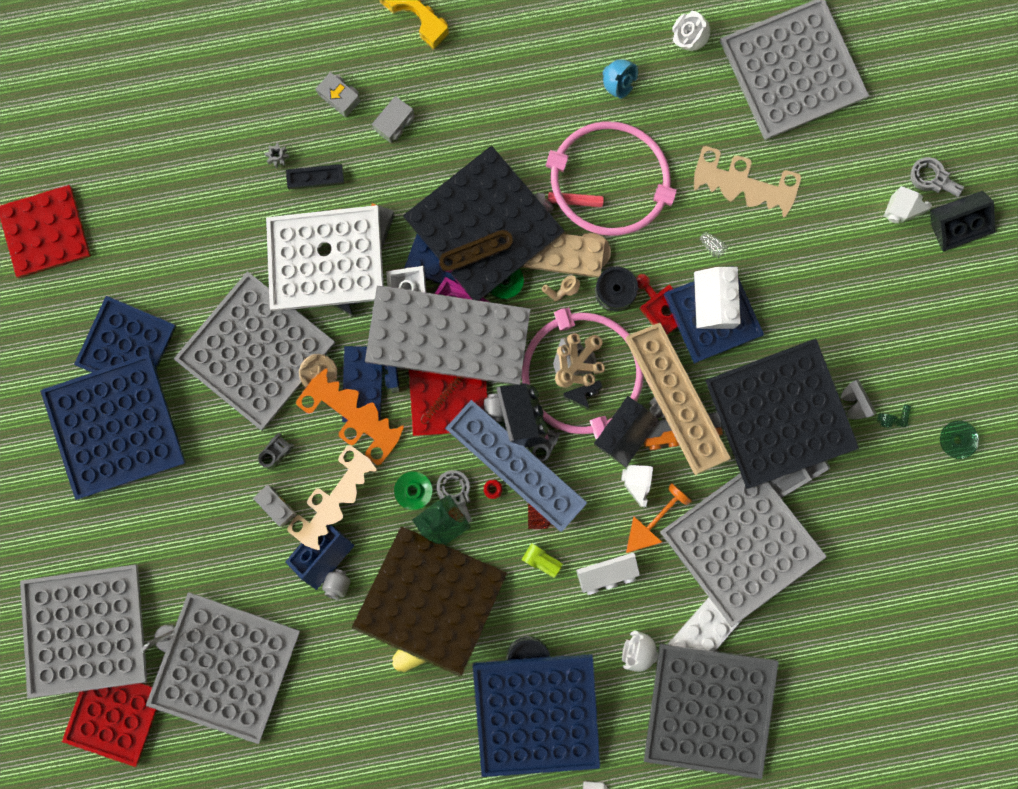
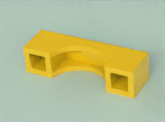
[379,0,449,49]

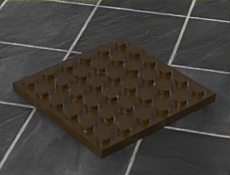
[352,526,507,678]

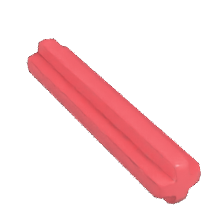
[548,192,604,207]

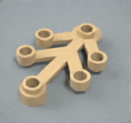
[555,333,605,388]

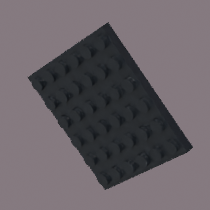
[403,145,565,301]
[705,338,859,489]

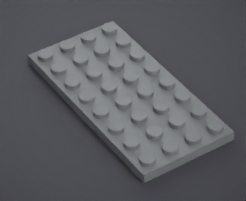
[365,285,530,385]

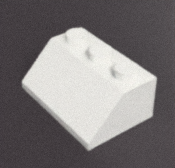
[386,266,426,293]
[694,267,740,329]
[576,553,640,595]

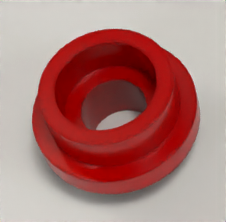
[483,480,503,499]

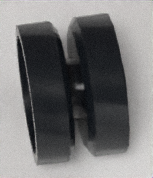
[595,266,638,313]
[506,636,550,660]

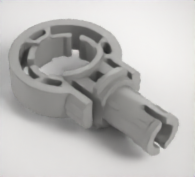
[910,157,964,197]
[436,470,472,525]

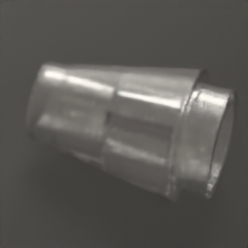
[699,231,728,258]

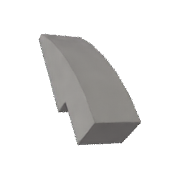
[769,461,830,498]

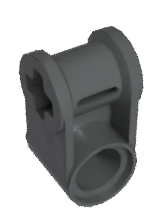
[532,429,561,463]
[258,433,294,469]

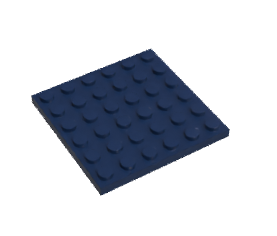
[40,353,186,500]
[473,654,600,777]

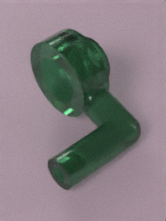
[877,404,911,428]

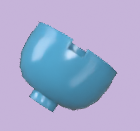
[603,59,638,99]

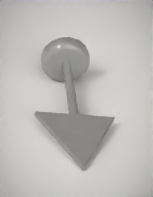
[139,625,175,654]

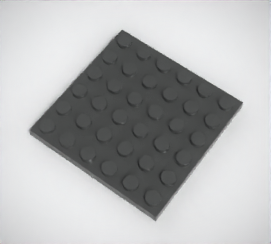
[643,643,778,779]

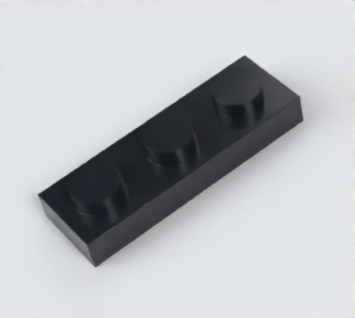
[286,164,344,190]

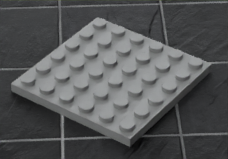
[720,0,869,140]
[174,271,335,431]
[660,473,826,627]
[20,564,147,699]
[146,592,300,744]

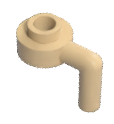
[542,275,580,301]

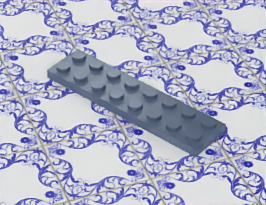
[445,400,587,532]

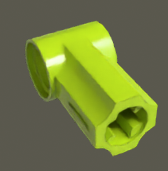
[521,543,563,578]

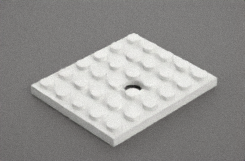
[266,205,383,311]

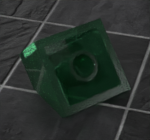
[412,495,471,545]

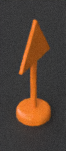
[626,483,692,553]

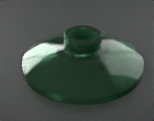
[940,420,979,459]

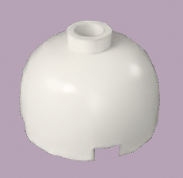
[672,11,711,51]
[622,631,658,672]

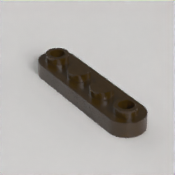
[439,230,513,272]

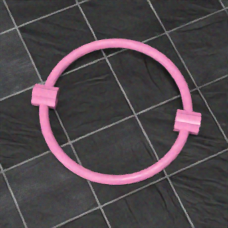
[545,122,676,236]
[521,308,644,439]

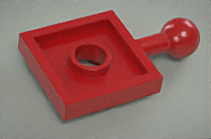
[636,274,678,335]

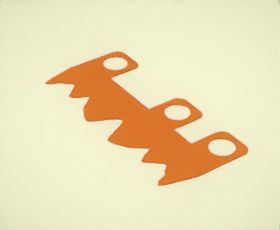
[296,368,404,465]

